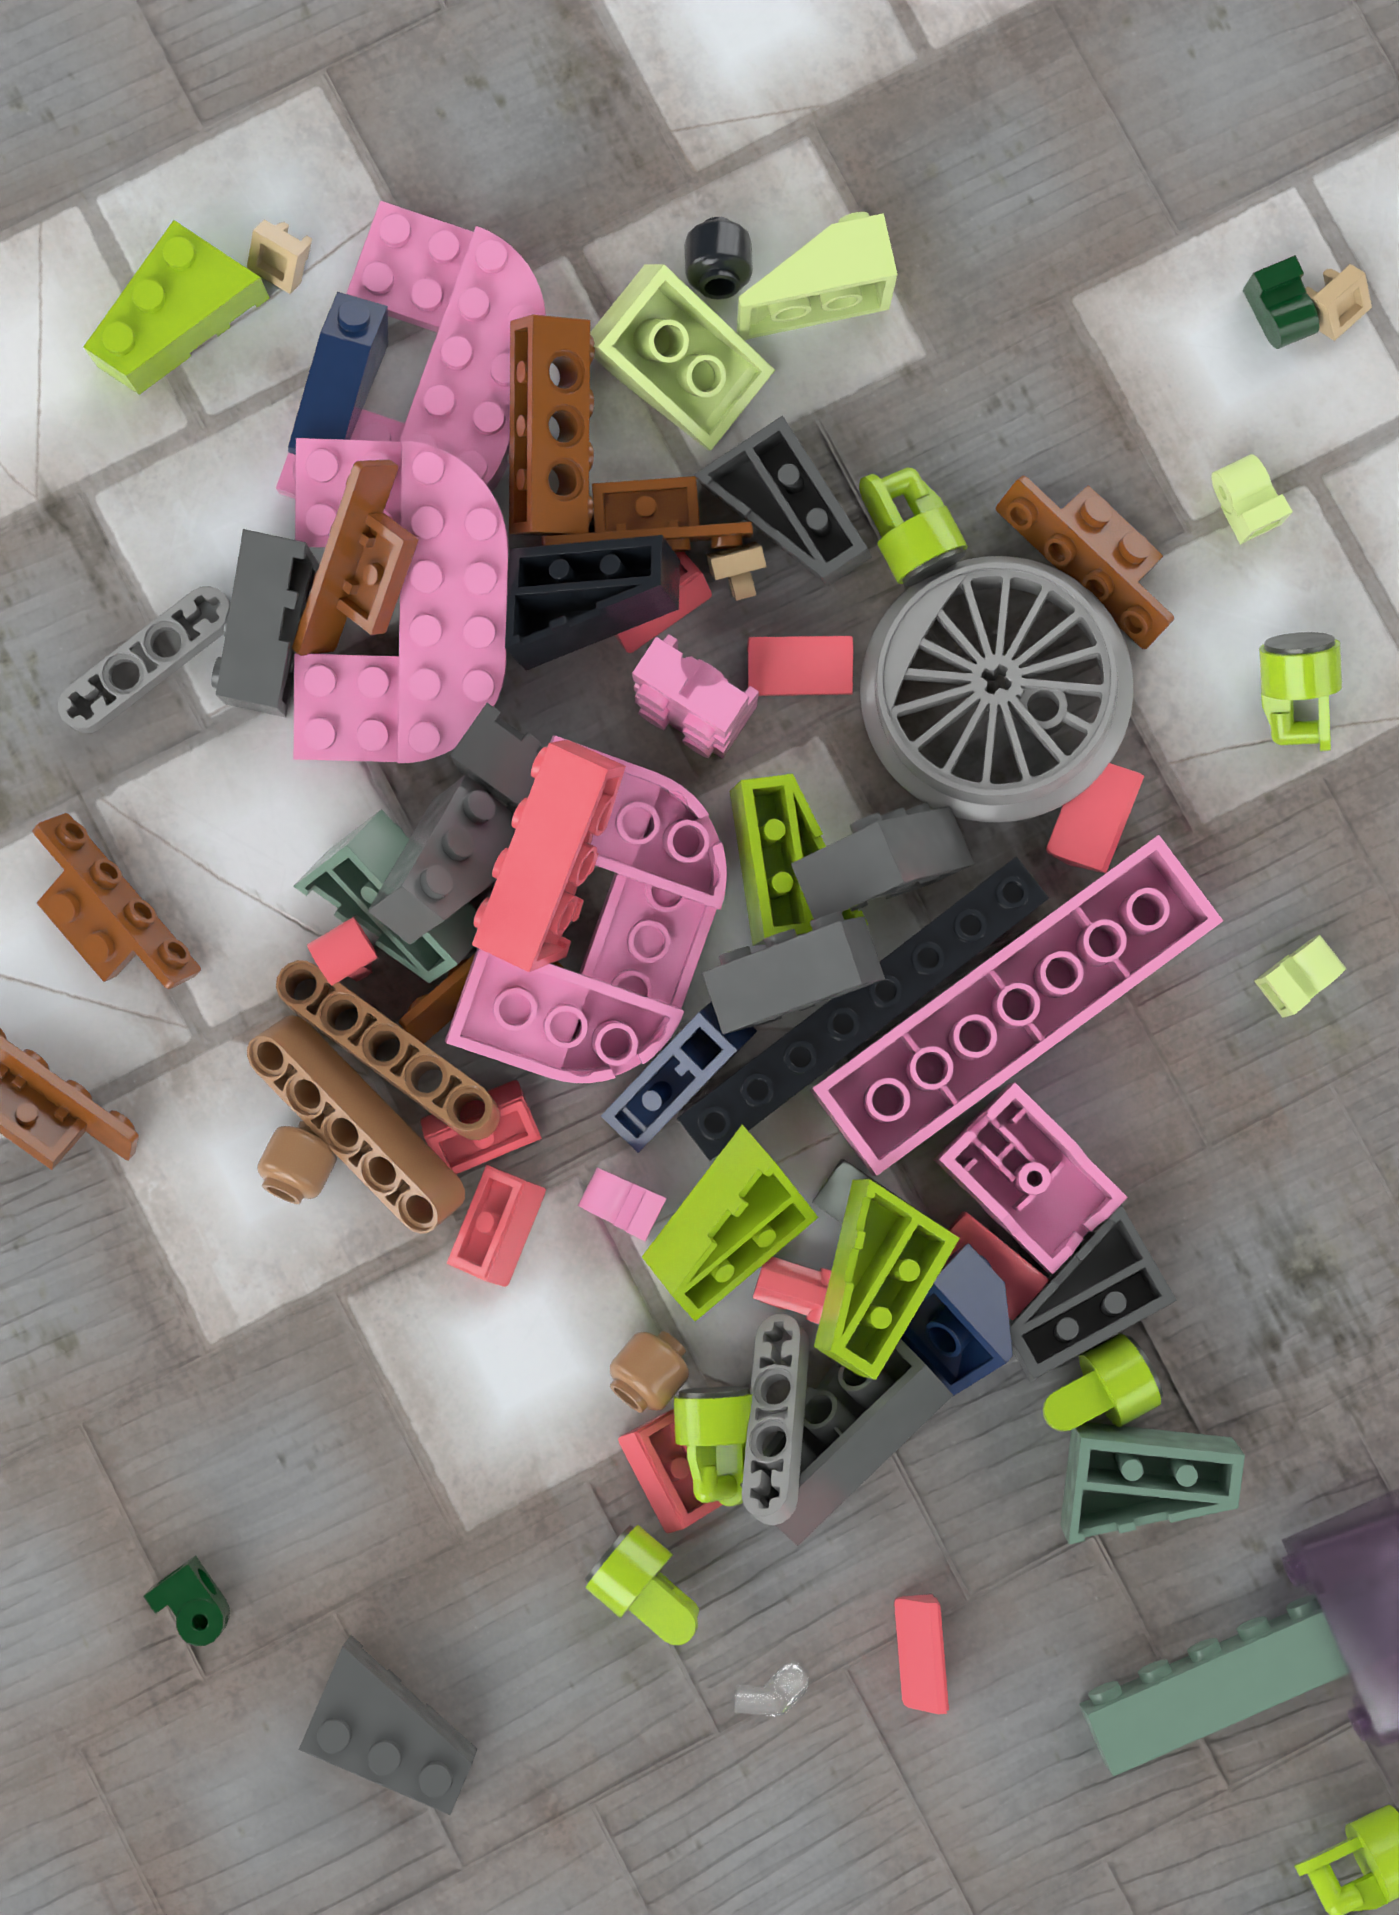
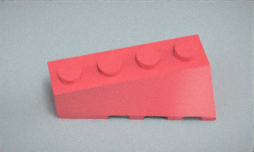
[472,740,626,972]

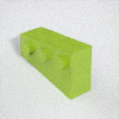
[83,220,270,395]
[729,774,869,946]
[642,1125,819,1322]
[814,1179,960,1380]

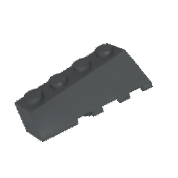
[740,1339,953,1546]

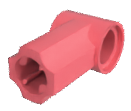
[307,917,379,986]
[752,1256,831,1324]

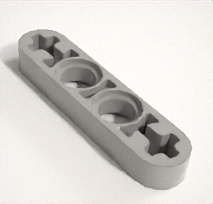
[58,586,231,733]
[742,1313,810,1525]

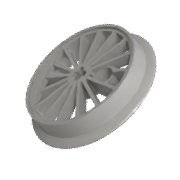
[860,556,1133,822]

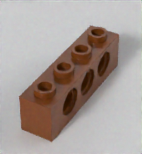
[509,314,595,536]

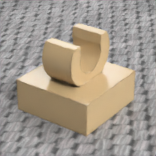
[247,219,312,294]
[1305,264,1372,341]
[706,541,767,601]

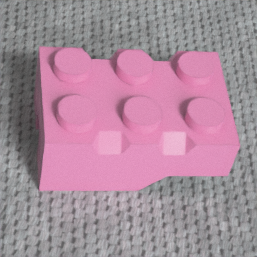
[632,634,759,759]
[933,1083,1128,1274]

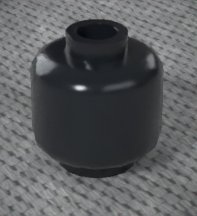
[684,217,753,300]

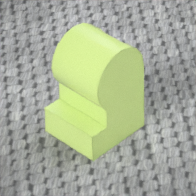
[1211,454,1293,545]
[1254,935,1346,1018]

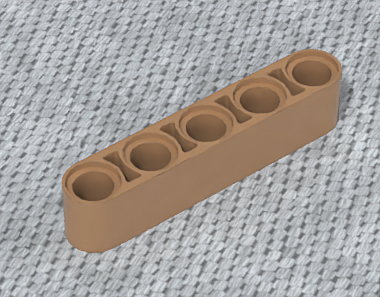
[276,960,500,1140]
[247,1015,465,1234]

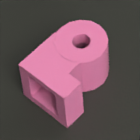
[578,1167,667,1241]

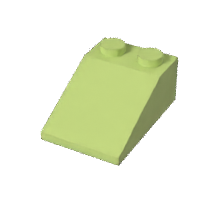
[737,212,898,340]
[590,264,775,451]

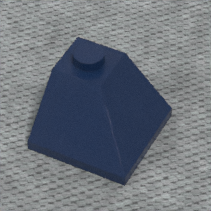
[901,1243,1013,1396]

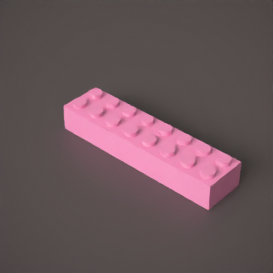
[810,835,1223,1176]

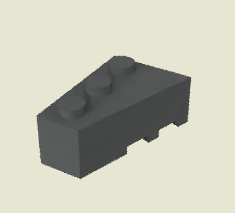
[694,415,872,586]
[211,529,319,718]
[450,703,543,814]
[368,775,516,944]
[791,803,975,919]
[702,911,885,1034]
[1010,1205,1177,1382]
[298,1635,477,1815]

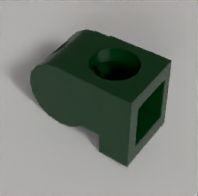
[1242,255,1319,349]
[143,1555,230,1646]

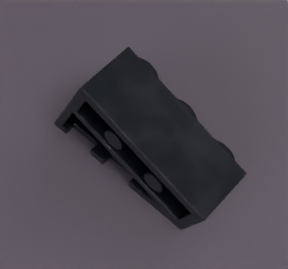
[505,535,680,671]

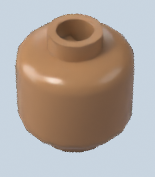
[257,1121,337,1204]
[610,1331,689,1413]

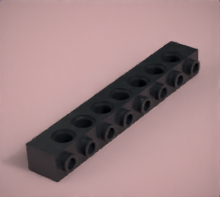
[677,856,1049,1161]

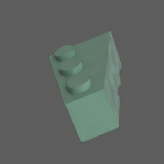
[293,809,478,983]
[1060,1422,1245,1545]

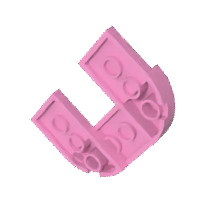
[276,201,546,499]
[293,438,509,763]
[445,735,727,1083]

